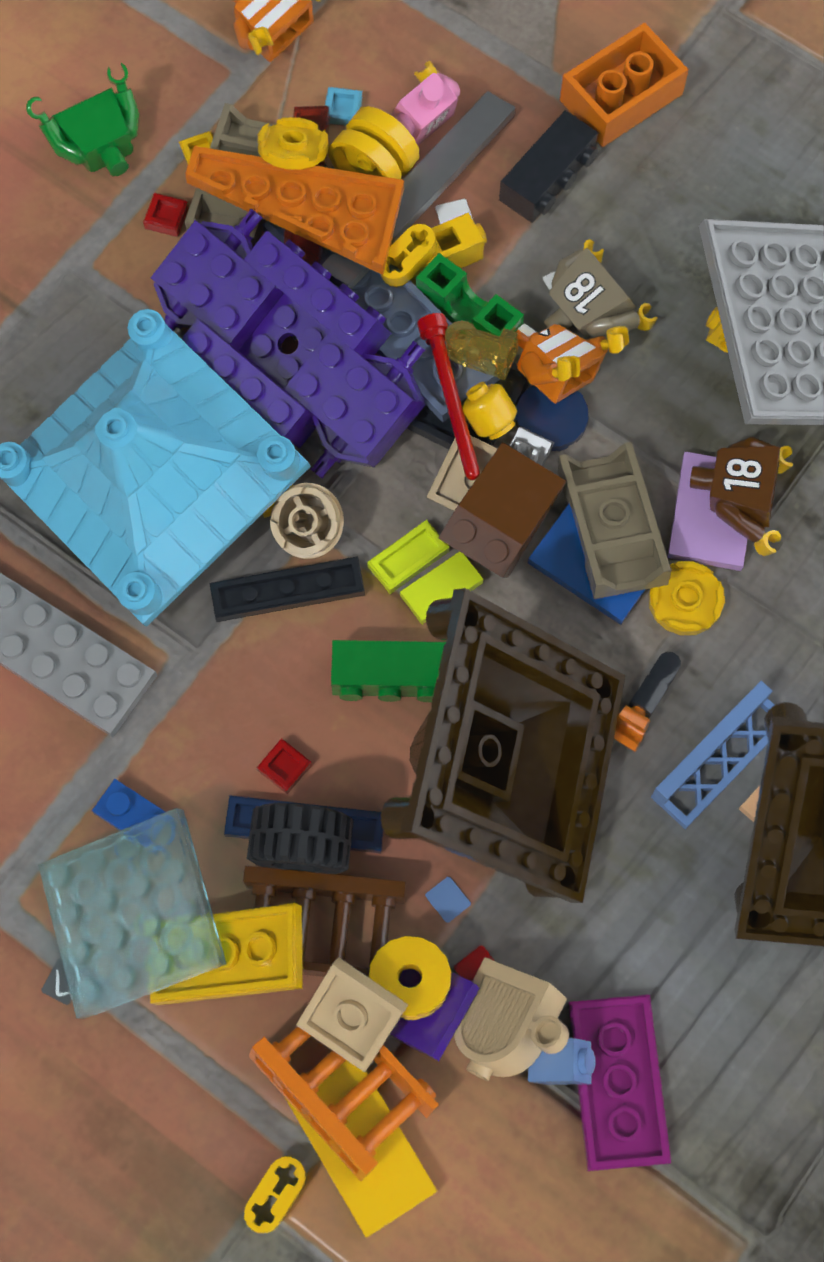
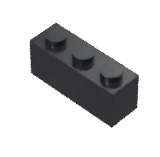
[499,110,599,223]

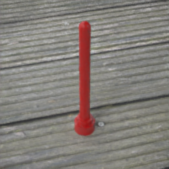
[417,313,480,481]

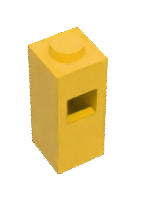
[397,212,487,286]

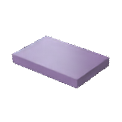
[667,452,747,571]

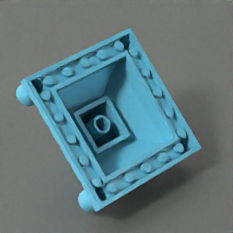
[0,309,311,627]

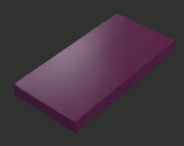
[568,994,672,1172]

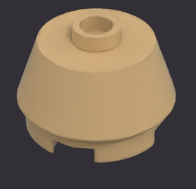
[270,483,344,559]

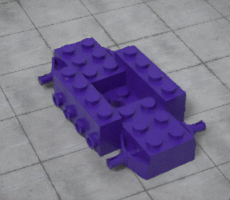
[150,208,426,479]

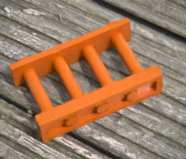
[249,1026,439,1182]

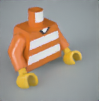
[233,0,321,63]
[513,324,629,404]

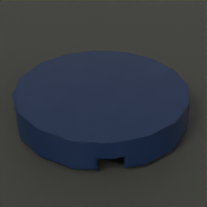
[516,385,589,451]

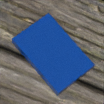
[527,503,647,625]

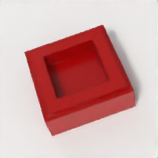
[143,193,189,237]
[256,738,312,794]

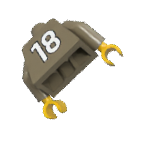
[543,239,658,337]

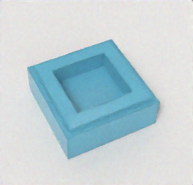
[323,87,363,126]

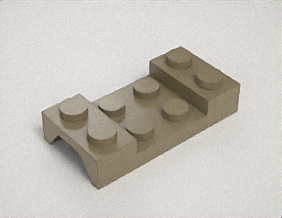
[185,103,286,247]
[558,442,671,599]

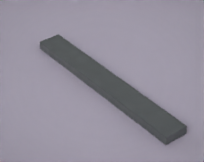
[321,91,516,290]

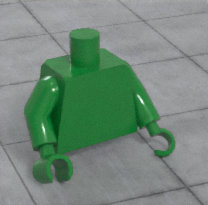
[26,63,139,177]

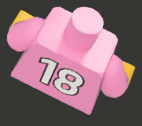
[391,61,460,146]

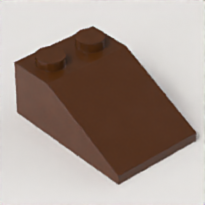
[439,442,567,578]

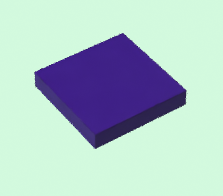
[390,969,480,1061]

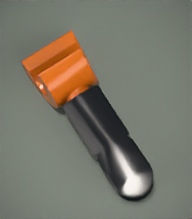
[614,652,681,752]

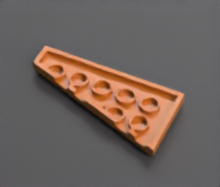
[185,146,404,275]

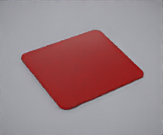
[454,945,496,981]

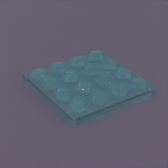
[38,808,227,1019]

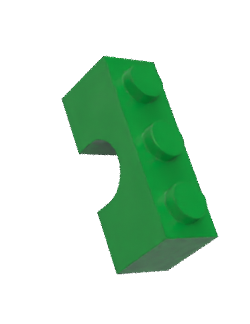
[416,253,524,357]

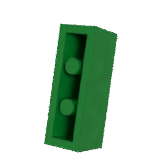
[331,640,446,702]

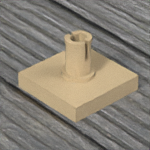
[296,957,408,1072]

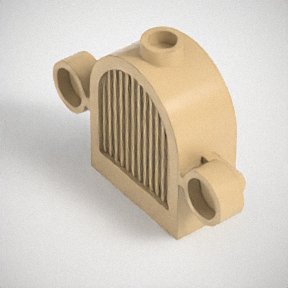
[454,958,569,1081]

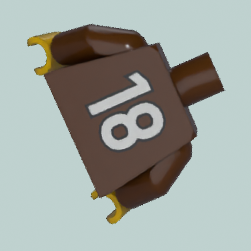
[690,437,793,556]

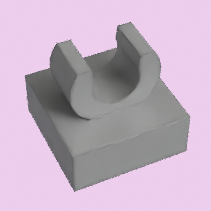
[510,427,554,466]

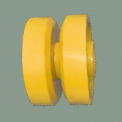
[328,106,419,180]

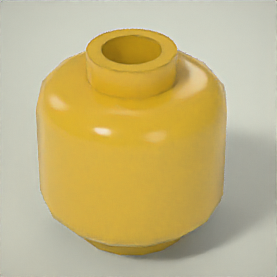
[462,382,517,440]

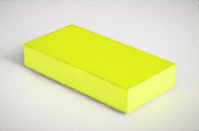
[367,520,450,594]
[400,551,483,625]

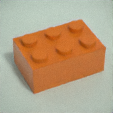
[560,22,689,148]

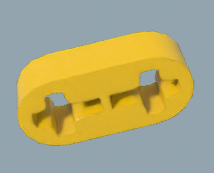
[380,224,437,287]
[244,1157,306,1233]

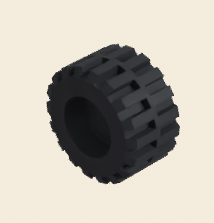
[247,803,354,874]

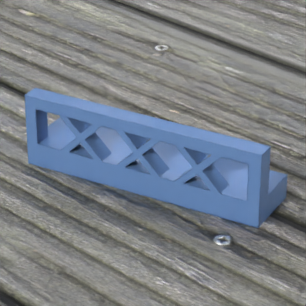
[651,681,774,829]

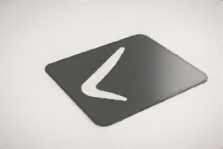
[41,959,86,1005]

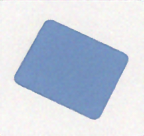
[425,877,471,923]

